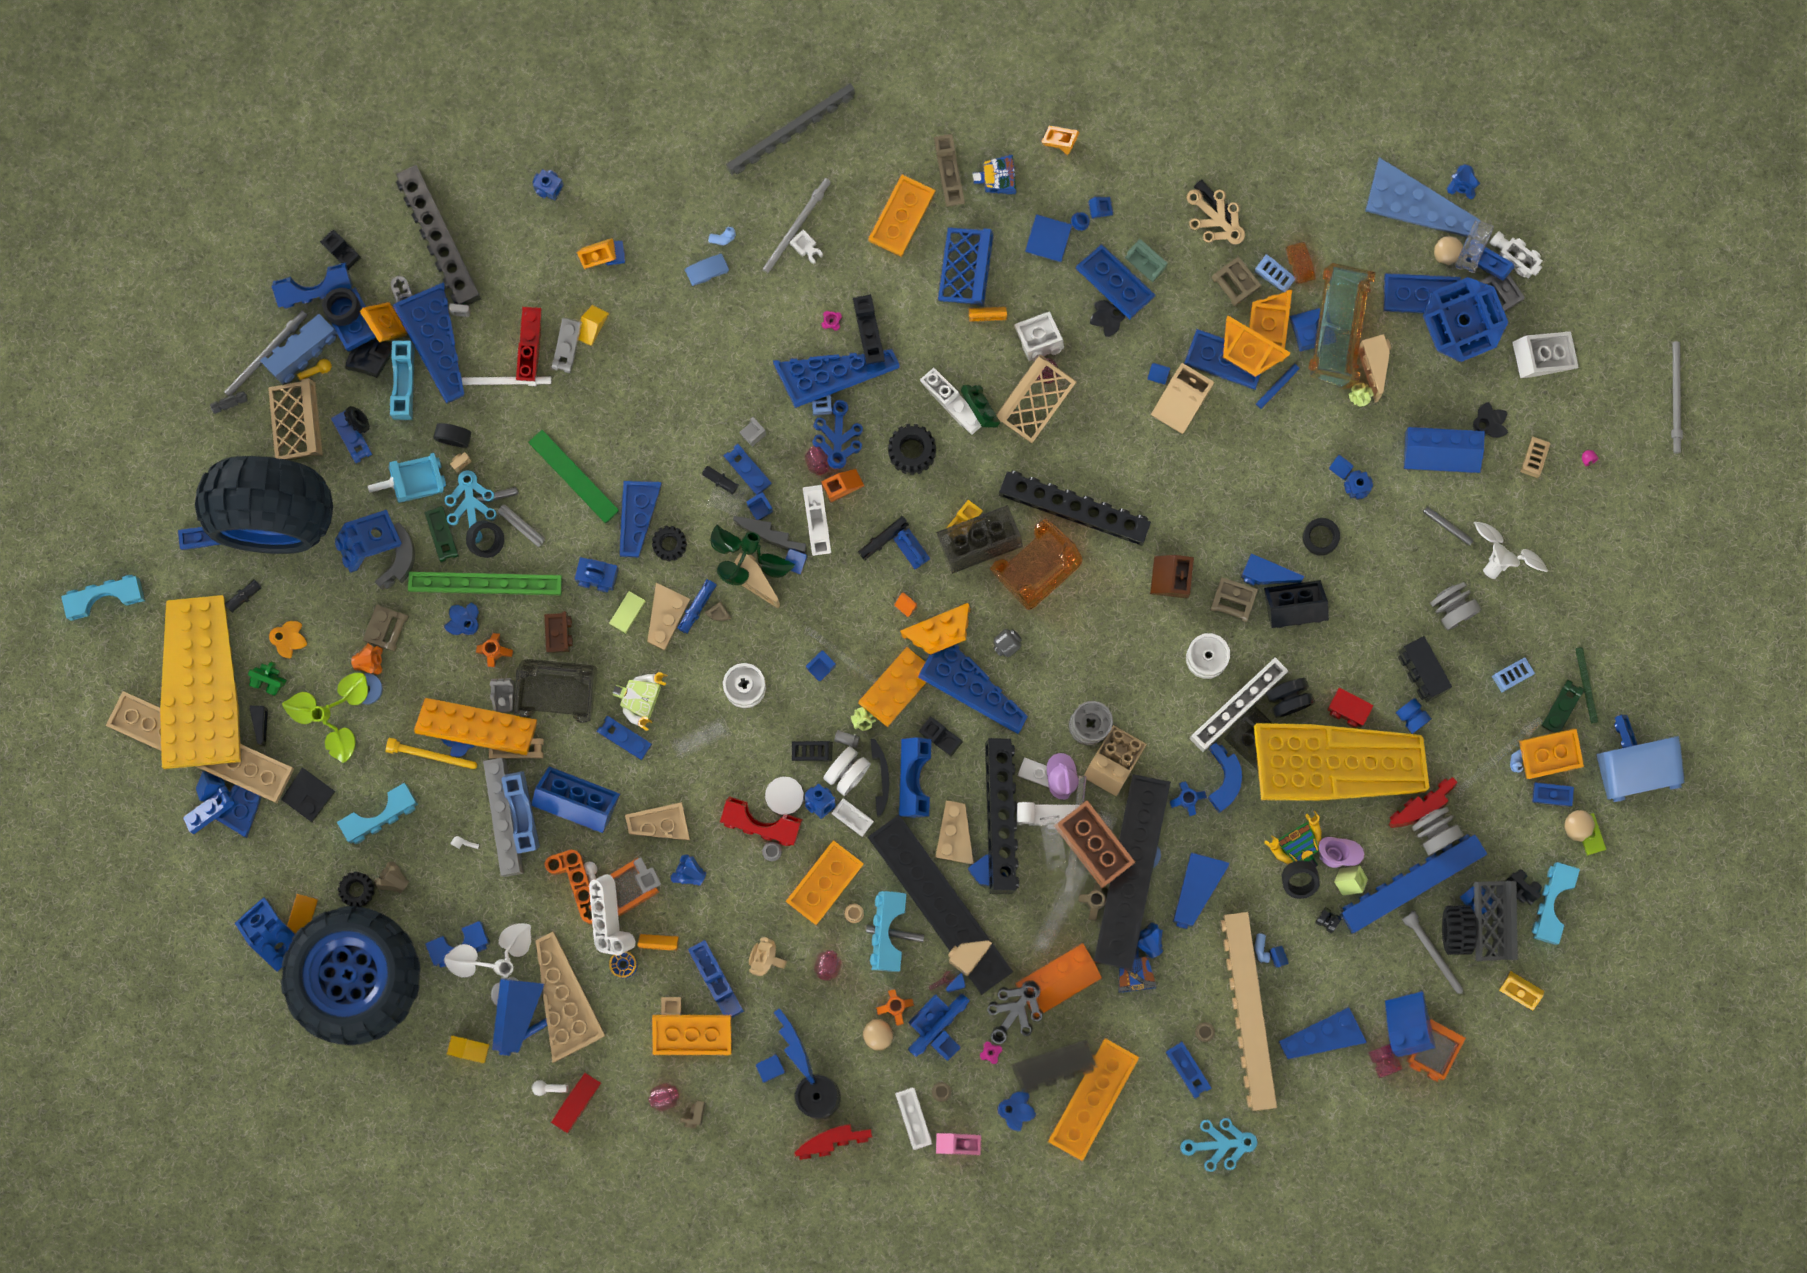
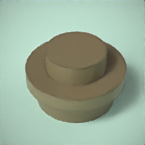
[1195,1022,1215,1042]
[932,1082,951,1102]

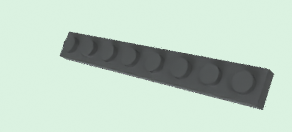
[726,83,855,175]

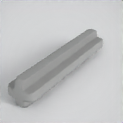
[498,505,545,547]

